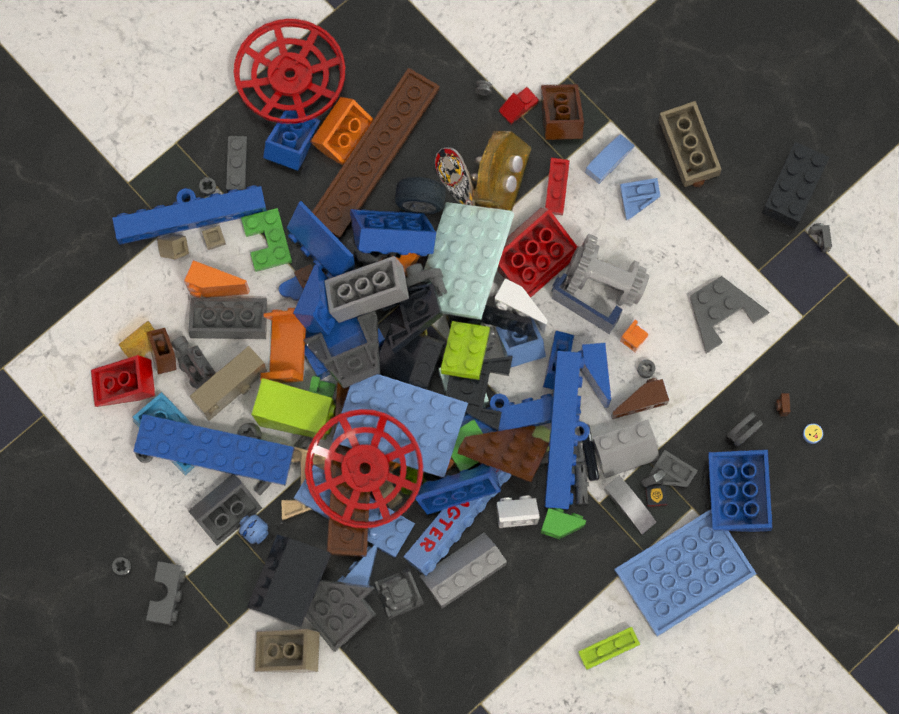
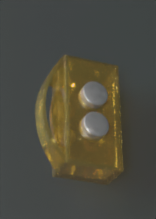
[470,131,531,211]

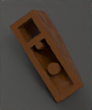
[611,378,669,419]

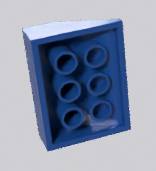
[287,201,355,279]
[350,209,436,256]
[304,313,385,380]
[709,450,772,532]

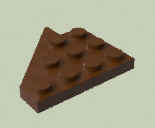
[457,426,549,482]

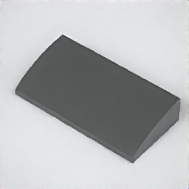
[188,298,267,339]

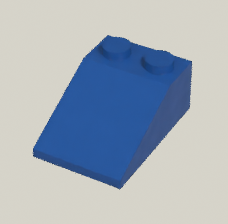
[263,110,321,171]
[293,265,336,336]
[578,343,611,408]

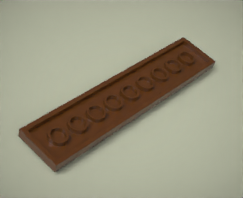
[312,68,440,239]
[327,381,371,557]

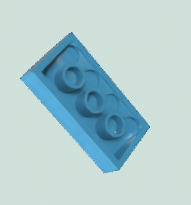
[133,392,196,476]

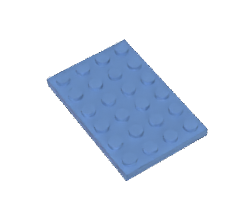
[332,374,468,478]
[614,509,756,637]

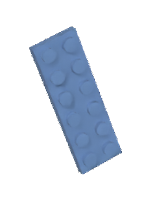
[294,465,415,558]

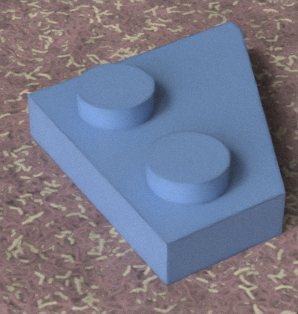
[620,178,660,220]

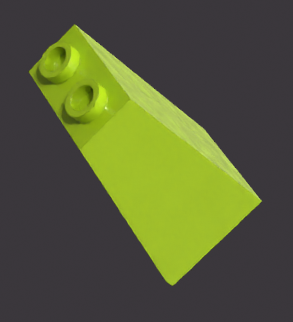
[251,378,336,440]

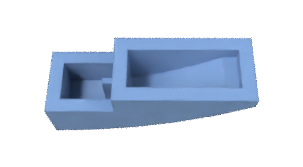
[585,134,635,184]

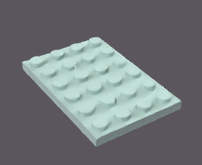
[424,202,514,319]

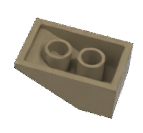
[255,629,320,673]

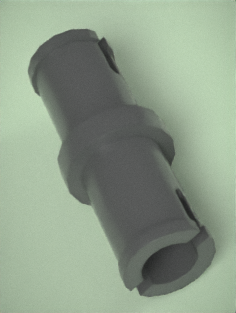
[574,465,589,505]

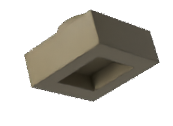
[202,225,226,250]

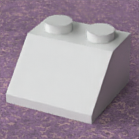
[496,496,539,528]

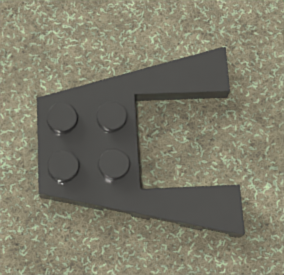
[304,310,380,388]

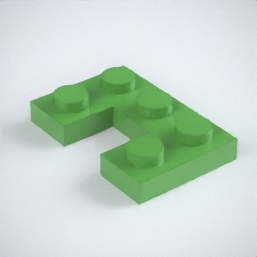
[241,208,292,272]

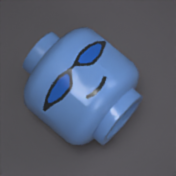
[239,515,269,544]

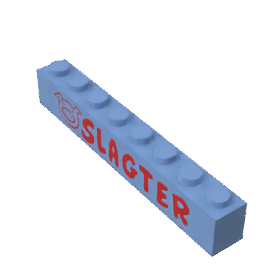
[404,463,511,576]

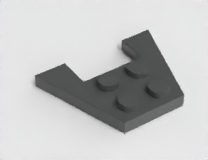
[690,276,770,354]

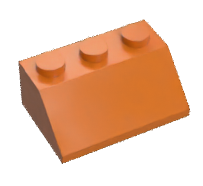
[310,97,374,165]

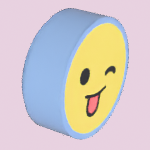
[803,424,823,444]

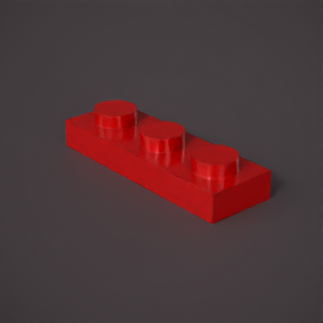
[545,158,570,215]

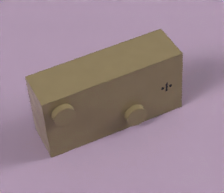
[659,101,722,187]
[190,346,267,421]

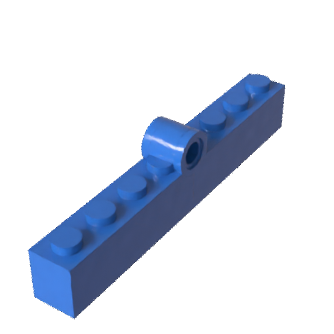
[112,185,267,245]
[544,351,590,509]
[460,394,581,434]

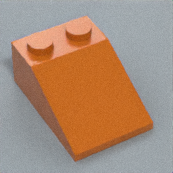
[184,260,250,298]

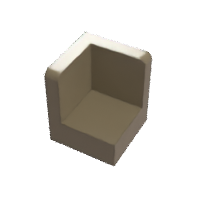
[157,234,189,260]

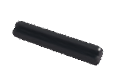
[579,424,599,481]

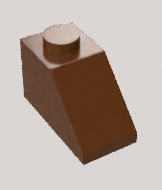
[147,328,177,374]

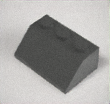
[188,474,262,546]

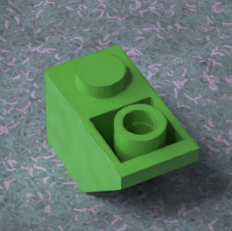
[541,508,586,539]

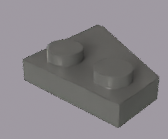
[649,450,698,487]

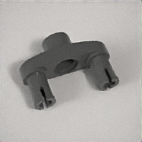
[405,264,447,297]

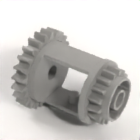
[565,234,649,307]

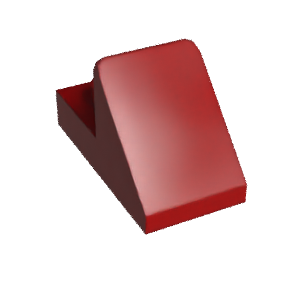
[499,87,539,125]

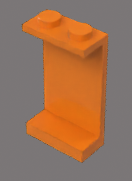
[260,308,306,383]

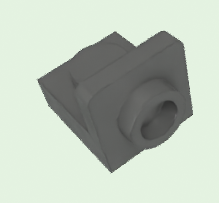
[808,223,832,253]

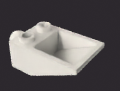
[489,279,548,334]

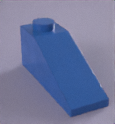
[543,331,574,390]

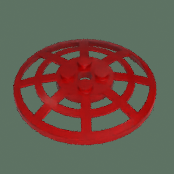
[234,19,345,124]
[305,409,424,528]

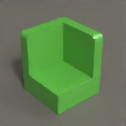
[309,376,336,399]

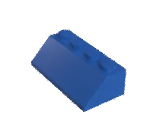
[416,464,501,515]

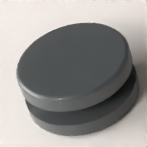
[727,412,764,447]

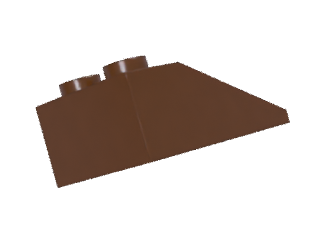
[541,84,584,140]

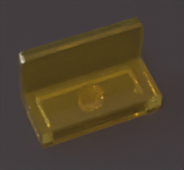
[118,321,155,358]

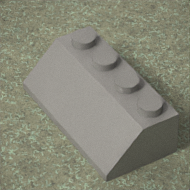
[419,533,507,609]

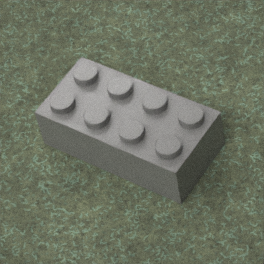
[325,256,409,323]

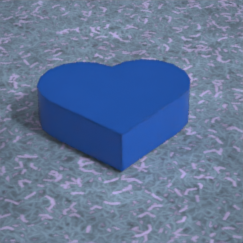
[279,276,303,301]

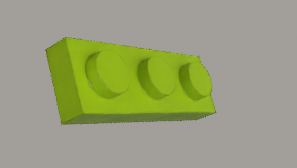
[578,626,640,670]

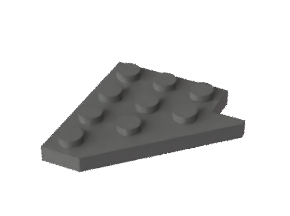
[305,580,376,652]

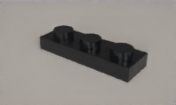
[482,305,534,337]

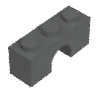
[146,562,186,626]

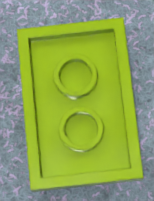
[441,321,490,380]

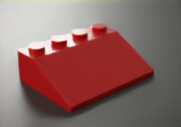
[497,207,578,298]

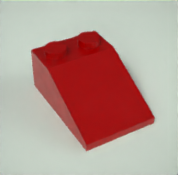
[91,355,155,407]

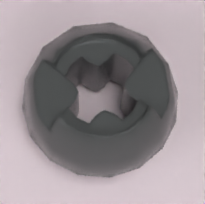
[237,423,262,439]

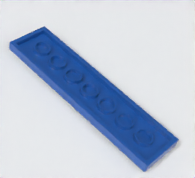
[133,414,295,486]

